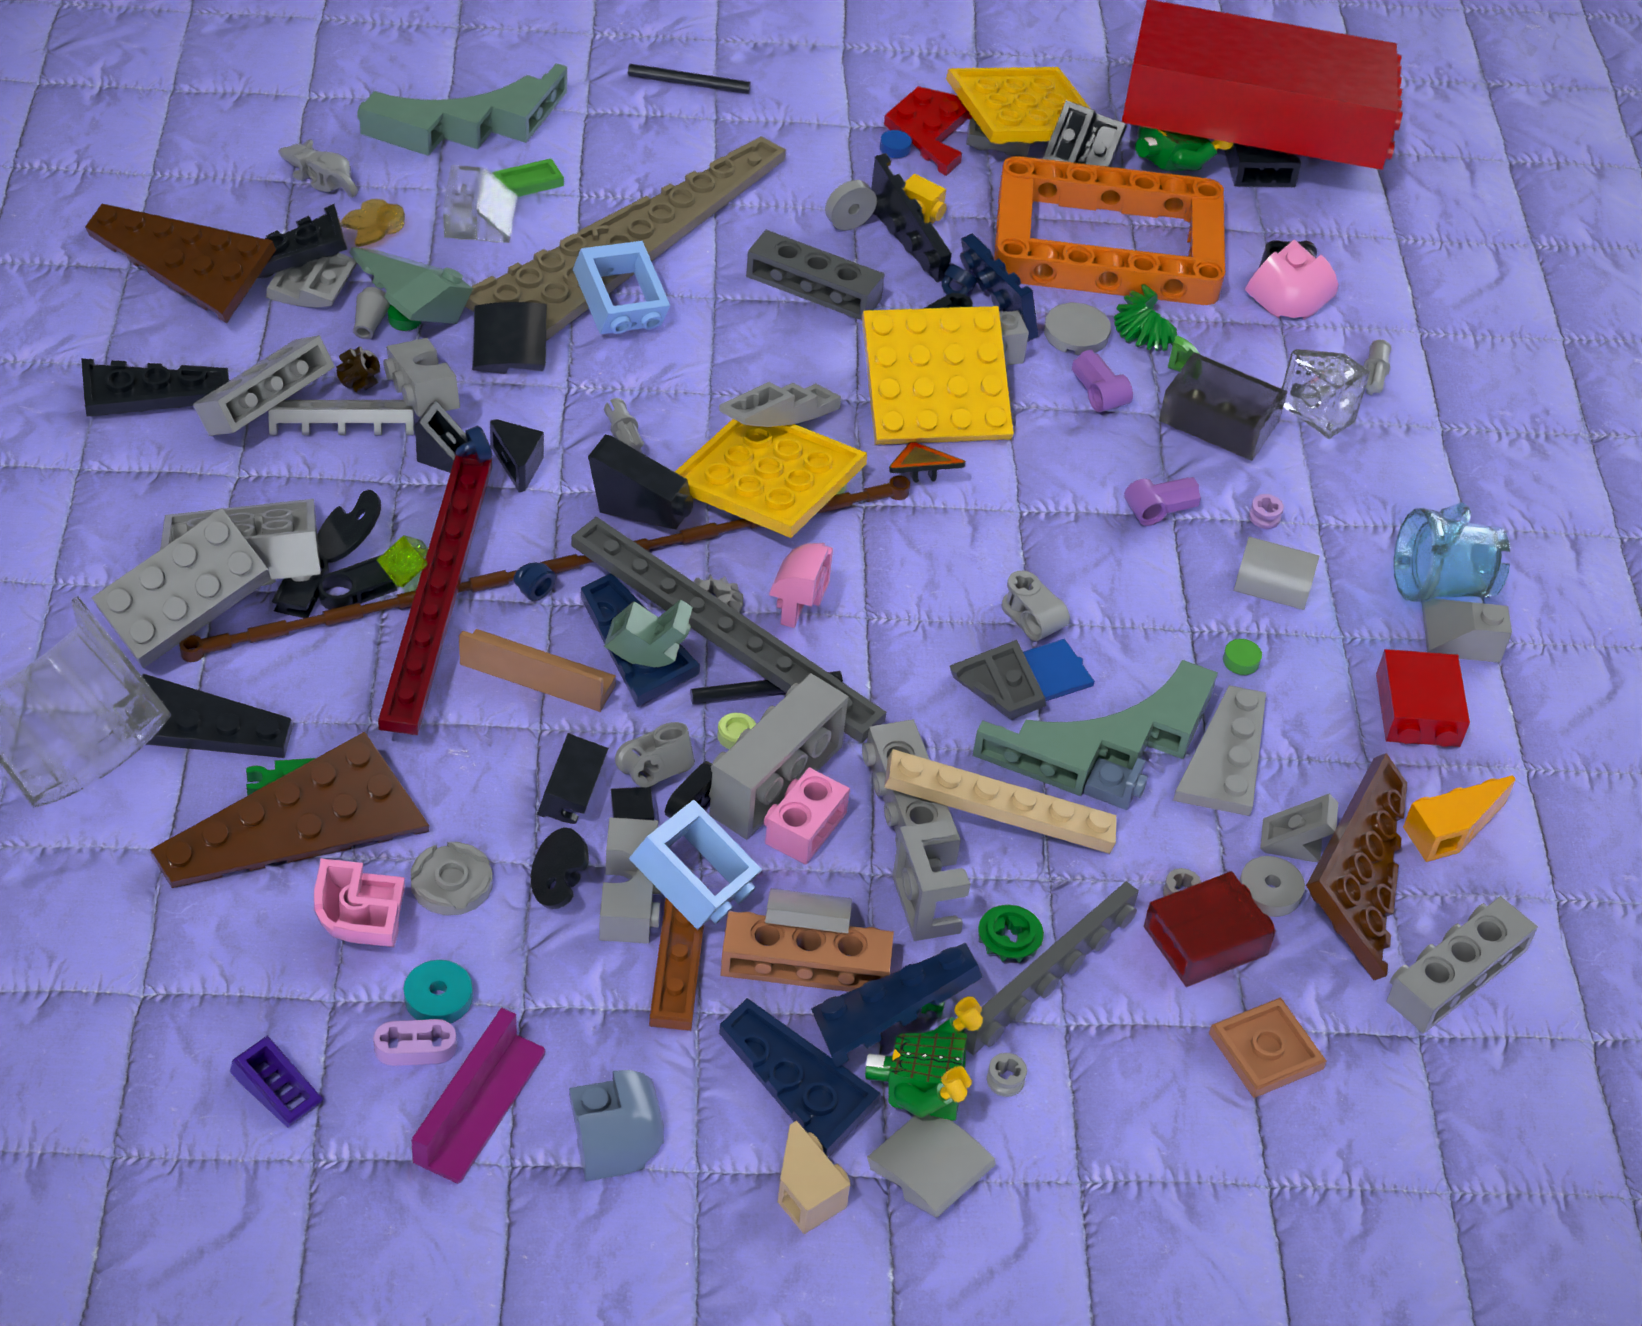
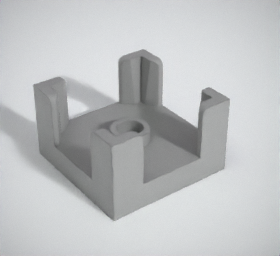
[892,820,970,941]

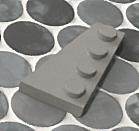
[1173,685,1266,816]

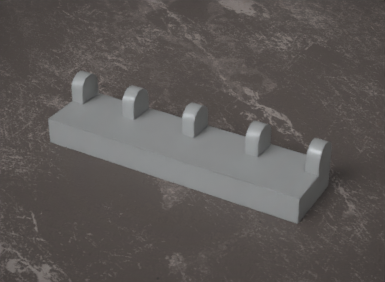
[268,400,414,435]

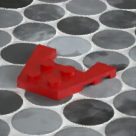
[884,86,974,176]

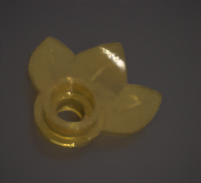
[340,199,405,247]

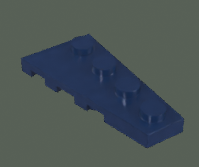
[960,233,1038,342]
[581,573,700,707]
[811,943,983,1068]
[719,998,881,1157]

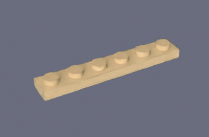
[884,749,1117,854]

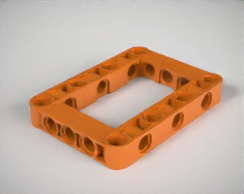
[994,156,1225,305]

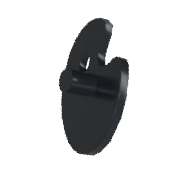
[318,490,381,563]
[531,828,589,909]

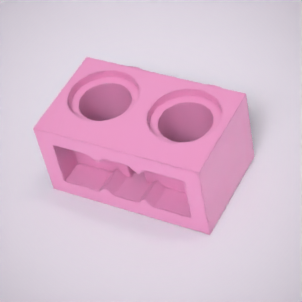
[764,767,850,865]

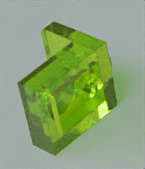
[377,535,428,587]

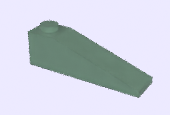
[349,247,473,324]

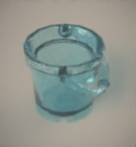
[1393,503,1510,602]

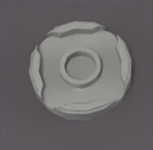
[1044,302,1111,355]
[411,842,493,915]

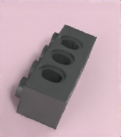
[746,230,885,320]

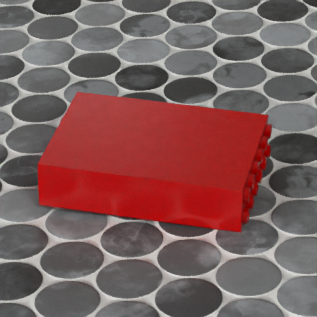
[1122,0,1403,170]

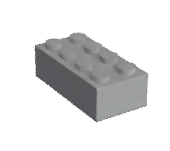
[91,508,271,668]
[709,673,849,840]

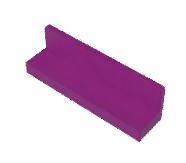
[411,1007,545,1183]

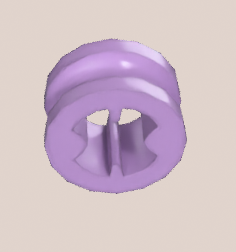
[1249,494,1284,529]

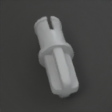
[1363,340,1391,395]
[604,398,644,452]

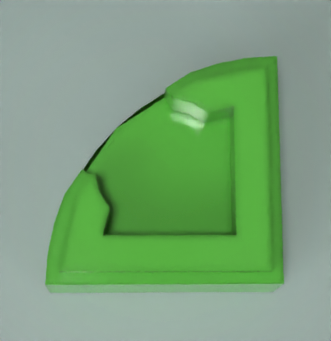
[1168,335,1203,378]

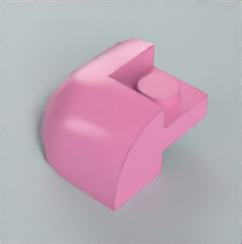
[1245,239,1338,320]
[769,543,833,628]
[314,859,405,947]

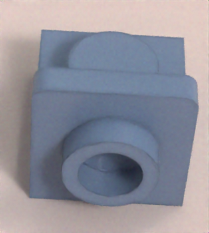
[1083,757,1148,810]

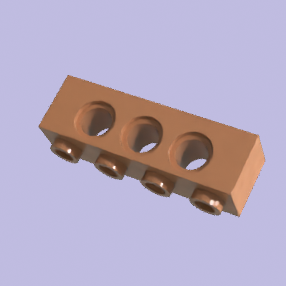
[720,911,894,992]

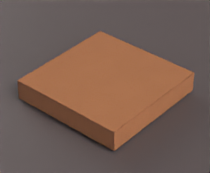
[1209,997,1327,1098]

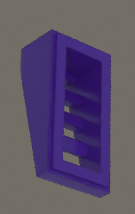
[230,1035,323,1128]

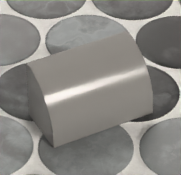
[1233,537,1320,610]

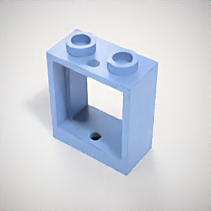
[573,241,670,334]
[629,800,762,930]

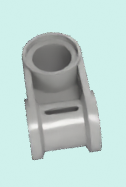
[1001,571,1070,641]
[615,722,695,788]

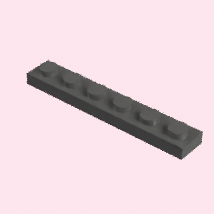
[964,881,1139,1055]

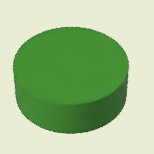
[1223,639,1262,675]

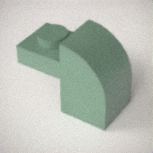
[604,599,693,667]

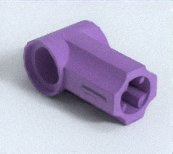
[1071,349,1133,413]
[1124,477,1201,526]

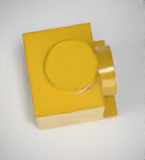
[903,173,947,224]

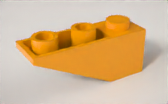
[1403,775,1516,862]

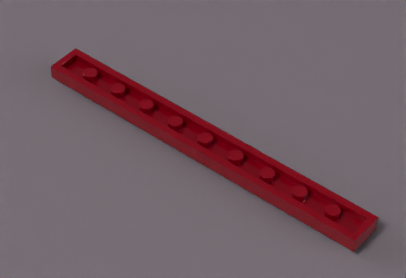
[378,454,492,735]

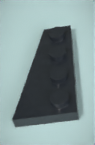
[871,153,952,283]
[258,204,347,278]
[125,673,292,758]

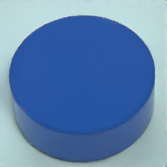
[880,130,912,159]

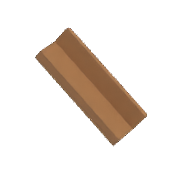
[459,629,616,712]

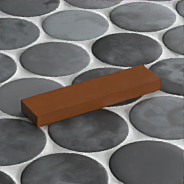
[649,887,708,1031]

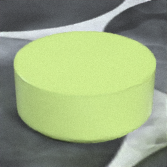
[717,713,756,750]

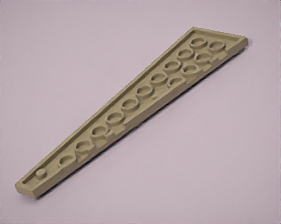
[465,136,786,341]

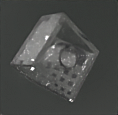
[1278,349,1370,439]

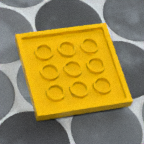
[946,67,1091,144]
[861,306,1014,445]
[675,419,867,538]

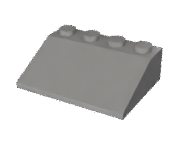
[160,499,321,586]

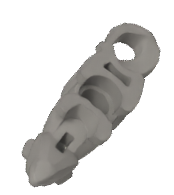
[278,139,358,198]

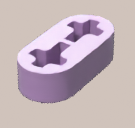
[373,1019,457,1066]

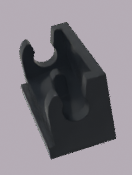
[537,733,609,824]

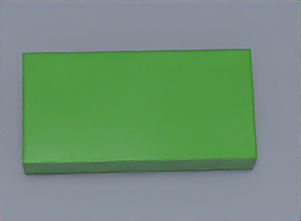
[492,158,564,200]

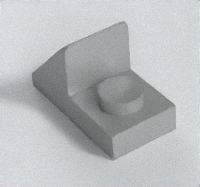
[1260,793,1338,862]

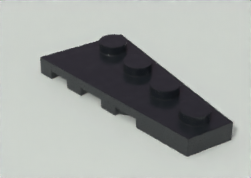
[81,358,229,416]

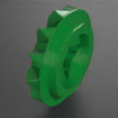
[978,905,1044,963]

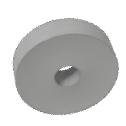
[825,180,877,230]
[1238,856,1305,917]

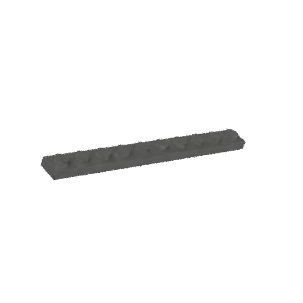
[571,517,887,743]

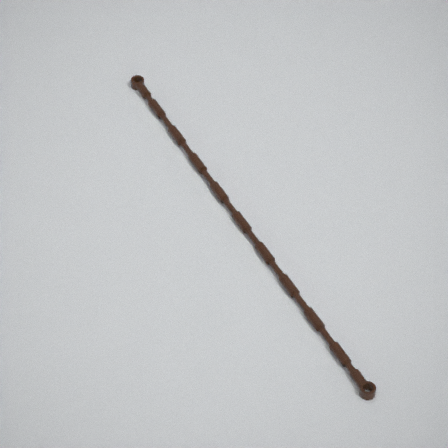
[179,475,910,662]

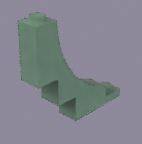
[357,63,567,156]
[972,660,1218,796]

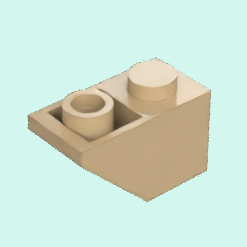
[777,1121,850,1234]

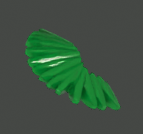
[1114,284,1177,351]

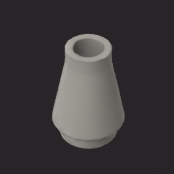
[353,287,390,339]

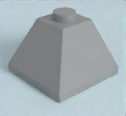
[1421,597,1512,663]

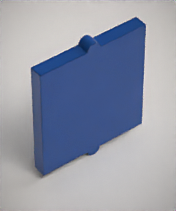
[1023,638,1095,701]

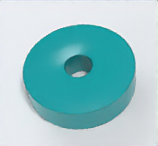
[404,960,473,1023]

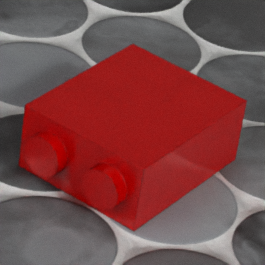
[1376,649,1470,747]

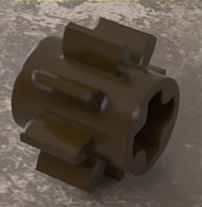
[336,346,380,392]

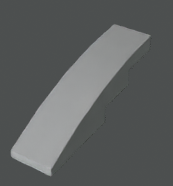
[719,382,841,427]

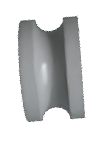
[1163,868,1202,909]
[986,1053,1027,1097]

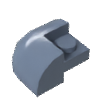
[569,1070,664,1182]

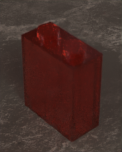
[1143,871,1276,987]

